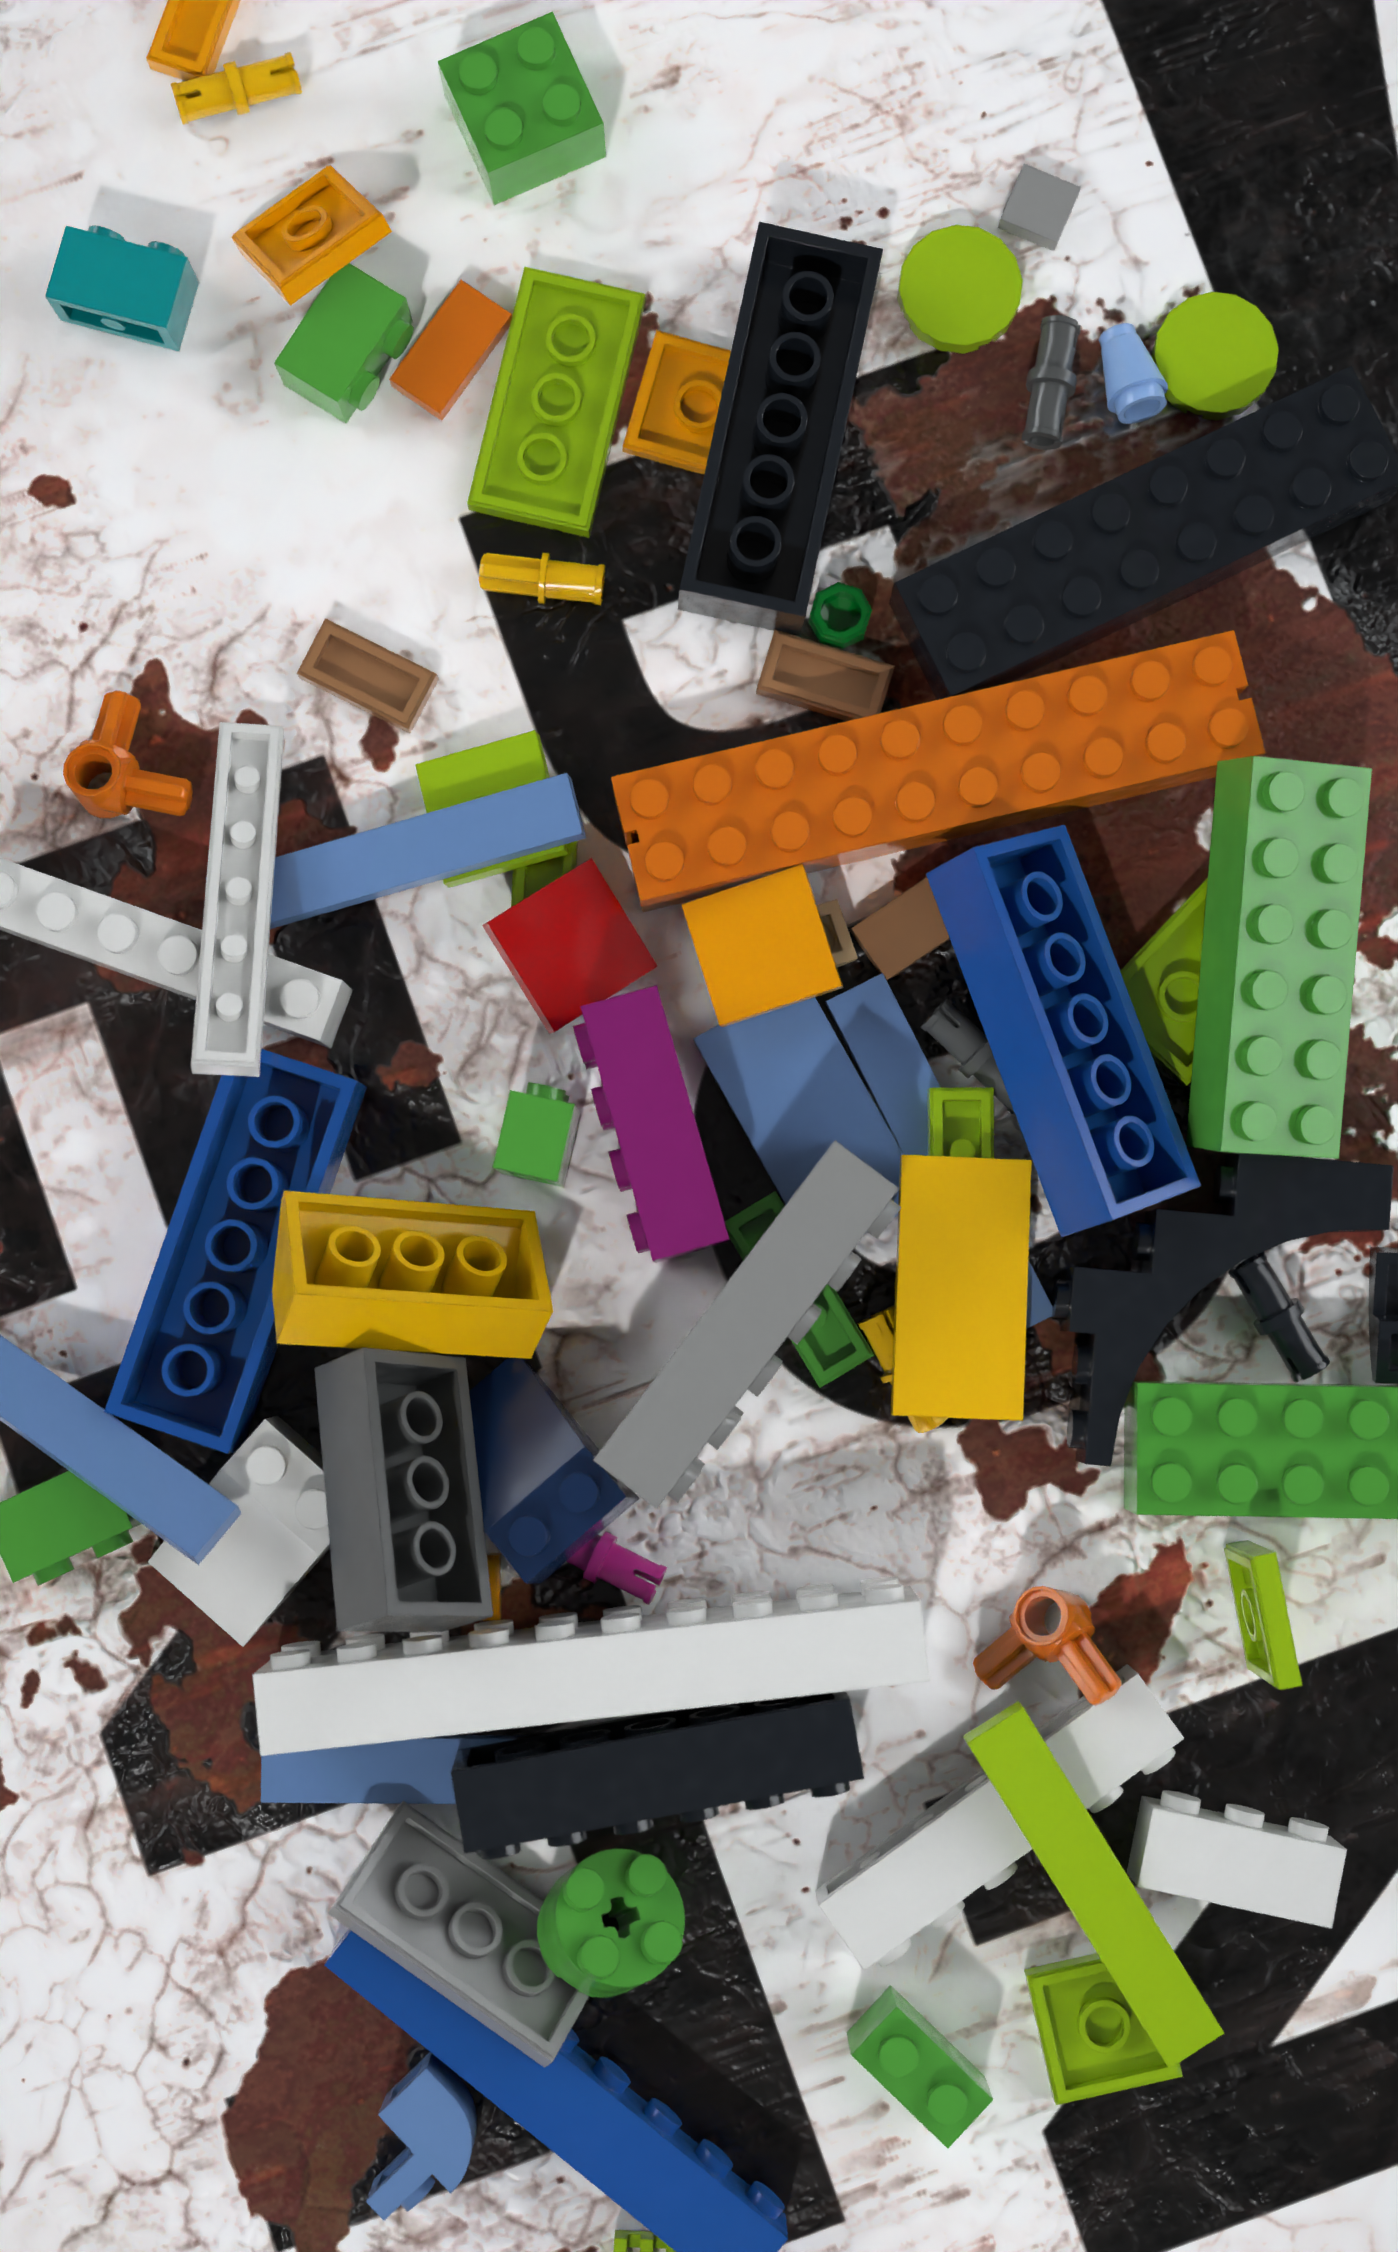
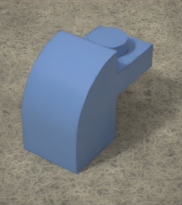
[366,2052,477,2221]

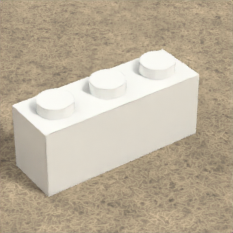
[1127,1790,1347,1928]

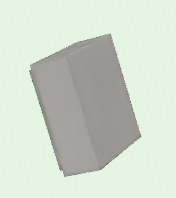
[998,164,1081,251]

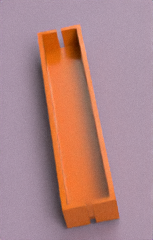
[611,630,1266,913]

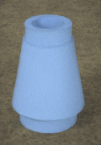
[1099,323,1168,424]

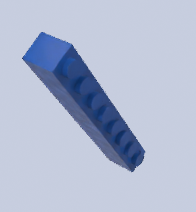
[324,1929,788,2252]

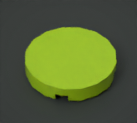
[897,225,1023,354]
[1152,292,1279,420]

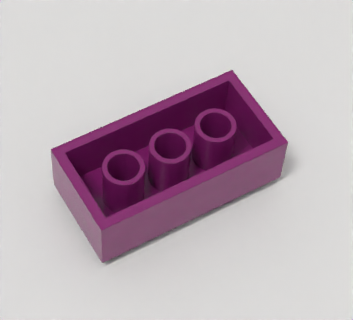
[573,985,729,1263]

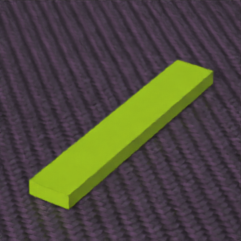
[963,1701,1224,2069]

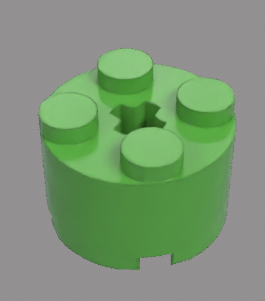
[537,1849,685,1998]

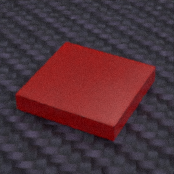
[482,858,658,1034]

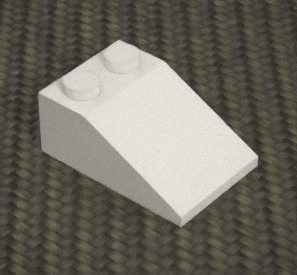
[148,1416,330,1647]

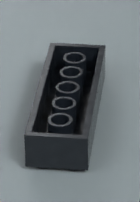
[677,221,883,636]
[451,1691,864,1860]

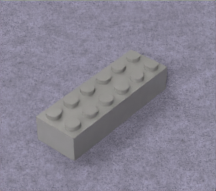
[593,1140,901,1509]

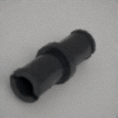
[1228,1252,1330,1382]

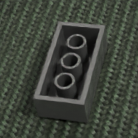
[314,1347,493,1632]

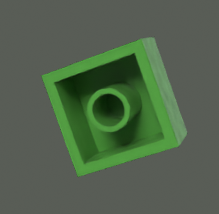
[437,11,606,205]

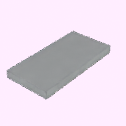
[328,1801,589,2068]

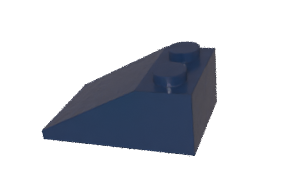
[469,1358,640,1584]

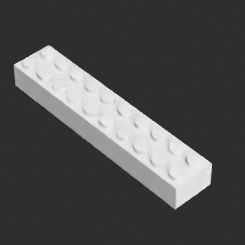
[253,1577,930,1756]

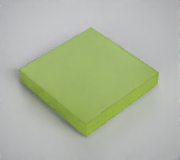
[415,730,569,888]
[1224,1540,1302,1690]
[1024,1953,1183,2105]

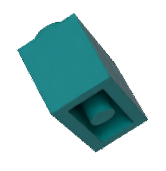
[45,225,199,352]

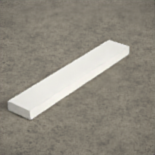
[191,722,284,1077]

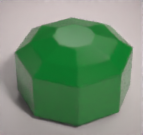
[808,582,872,650]

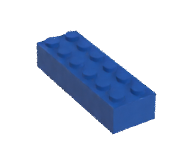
[926,825,1201,1237]
[104,1049,367,1454]

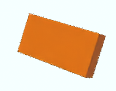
[389,280,512,421]

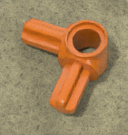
[63,690,193,818]
[973,1586,1121,1706]

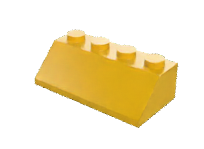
[272,1190,553,1359]

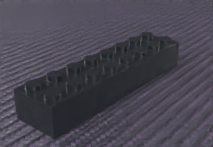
[889,366,1398,700]

